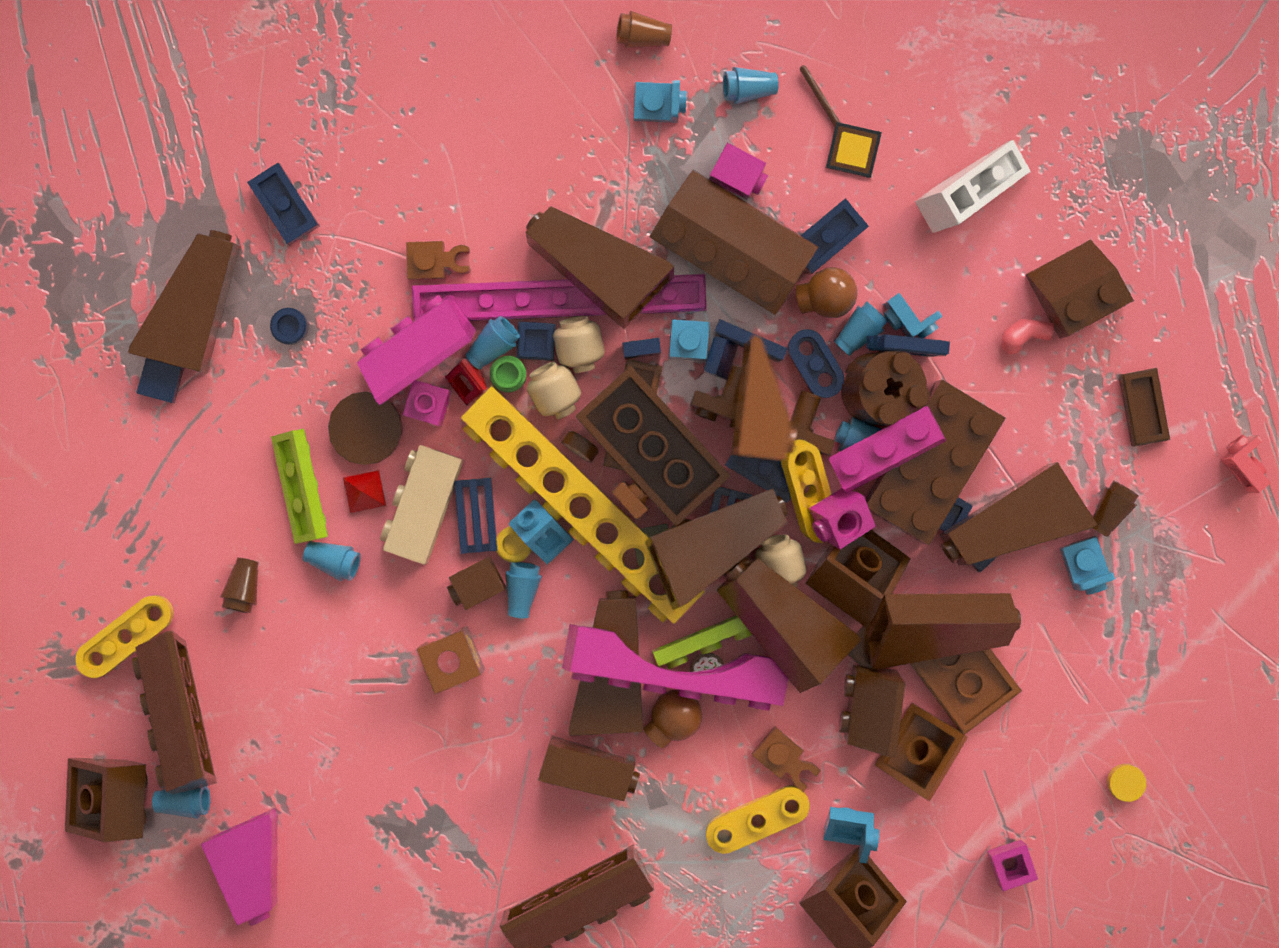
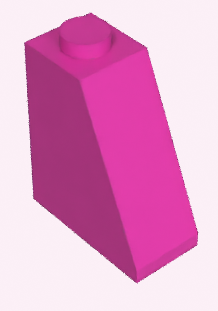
[201,808,278,926]

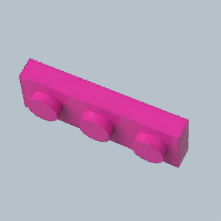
[828,406,946,493]

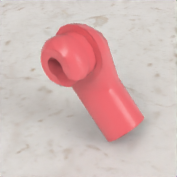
[1001,318,1054,354]

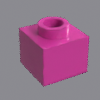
[987,840,1038,891]

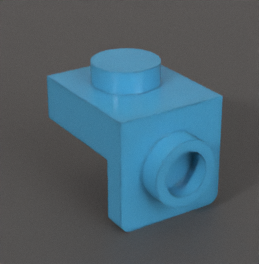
[883,293,943,338]
[823,807,879,863]

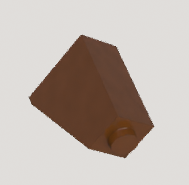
[538,735,640,801]

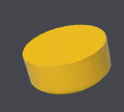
[496,526,532,563]
[1107,764,1147,802]

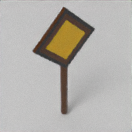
[800,65,882,178]

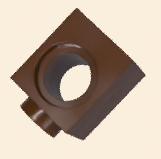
[447,556,507,610]

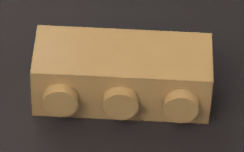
[380,445,464,565]

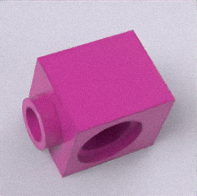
[709,142,768,200]
[403,380,452,427]
[809,487,876,549]

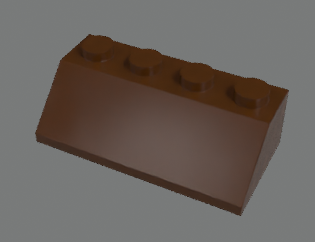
[649,169,818,315]
[132,631,217,795]
[500,844,654,948]

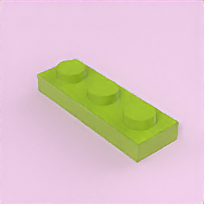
[271,429,328,544]
[652,615,752,669]

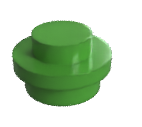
[490,356,527,392]

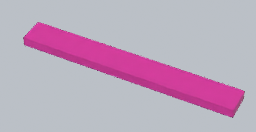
[412,274,707,321]

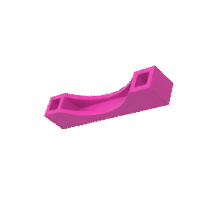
[562,624,788,711]

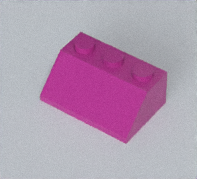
[357,294,476,405]

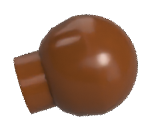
[796,267,858,318]
[643,690,702,749]

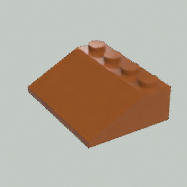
[731,336,796,460]

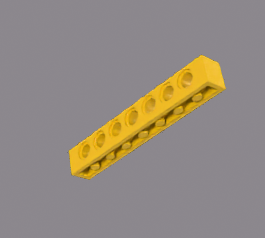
[461,386,705,624]

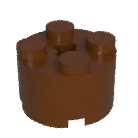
[841,351,930,426]

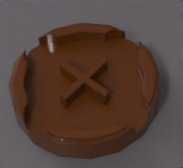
[328,392,403,465]

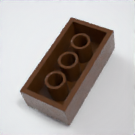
[575,366,731,526]
[865,379,1006,545]

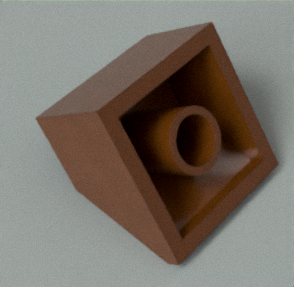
[1026,240,1134,339]
[805,530,911,627]
[839,665,906,758]
[65,758,148,842]
[799,847,907,948]

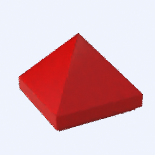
[445,359,487,406]
[343,470,387,513]

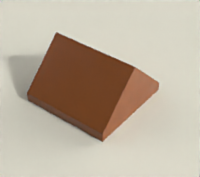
[875,703,968,801]

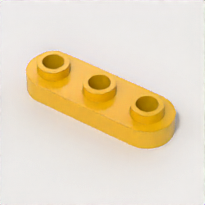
[781,440,839,543]
[75,595,174,678]
[705,785,810,854]

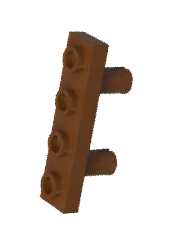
[690,365,835,456]

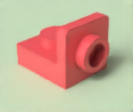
[1220,434,1271,493]

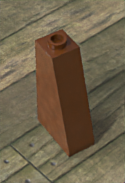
[525,206,674,329]
[128,230,240,374]
[939,462,1097,566]
[645,489,788,610]
[716,558,862,693]
[569,590,643,736]
[865,593,1021,669]

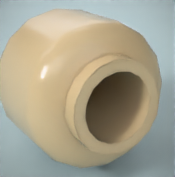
[553,316,605,373]
[527,362,581,419]
[755,534,806,587]

